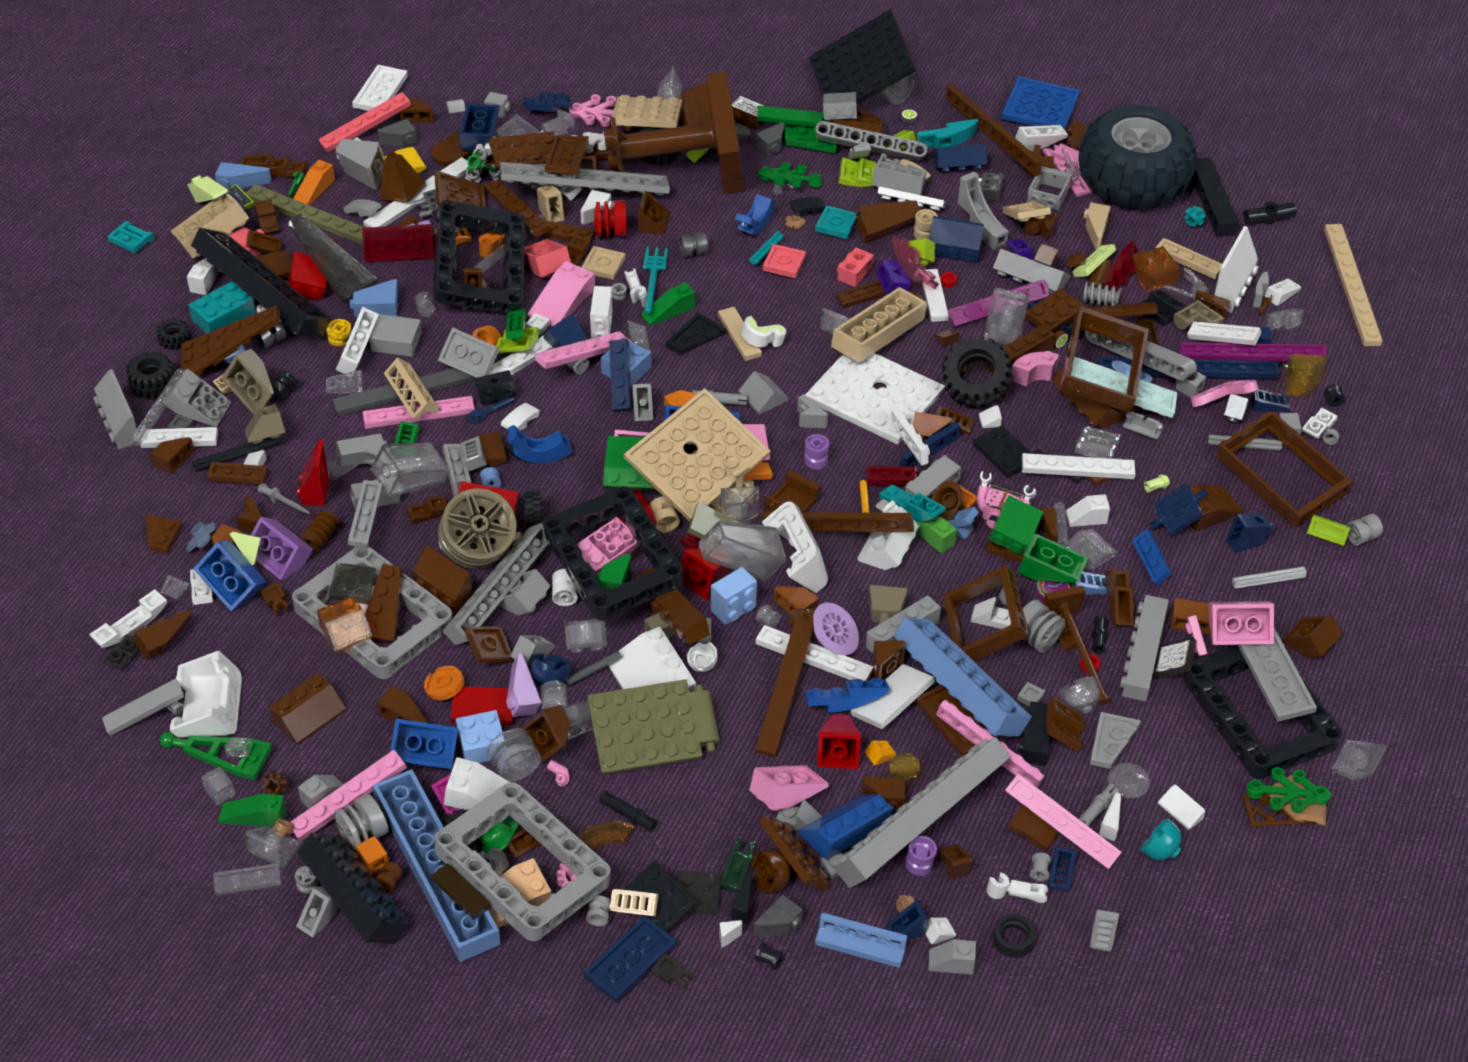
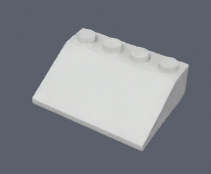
[1214,226,1259,313]
[608,627,696,692]

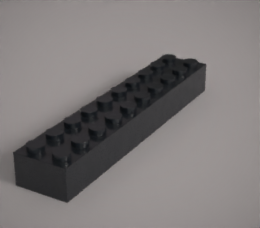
[191,227,331,338]

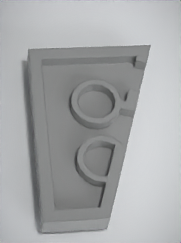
[1090,712,1141,769]

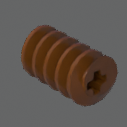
[300,511,340,552]

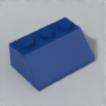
[193,540,267,612]

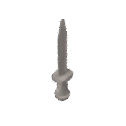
[258,483,310,514]

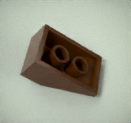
[1190,485,1244,531]

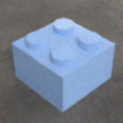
[711,567,757,625]
[456,710,506,763]

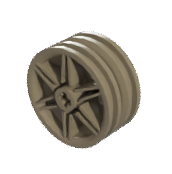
[438,488,516,569]

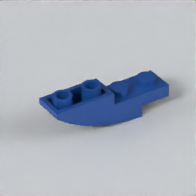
[805,678,889,713]

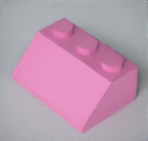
[1209,601,1274,645]

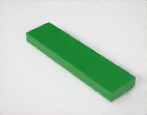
[757,105,822,127]

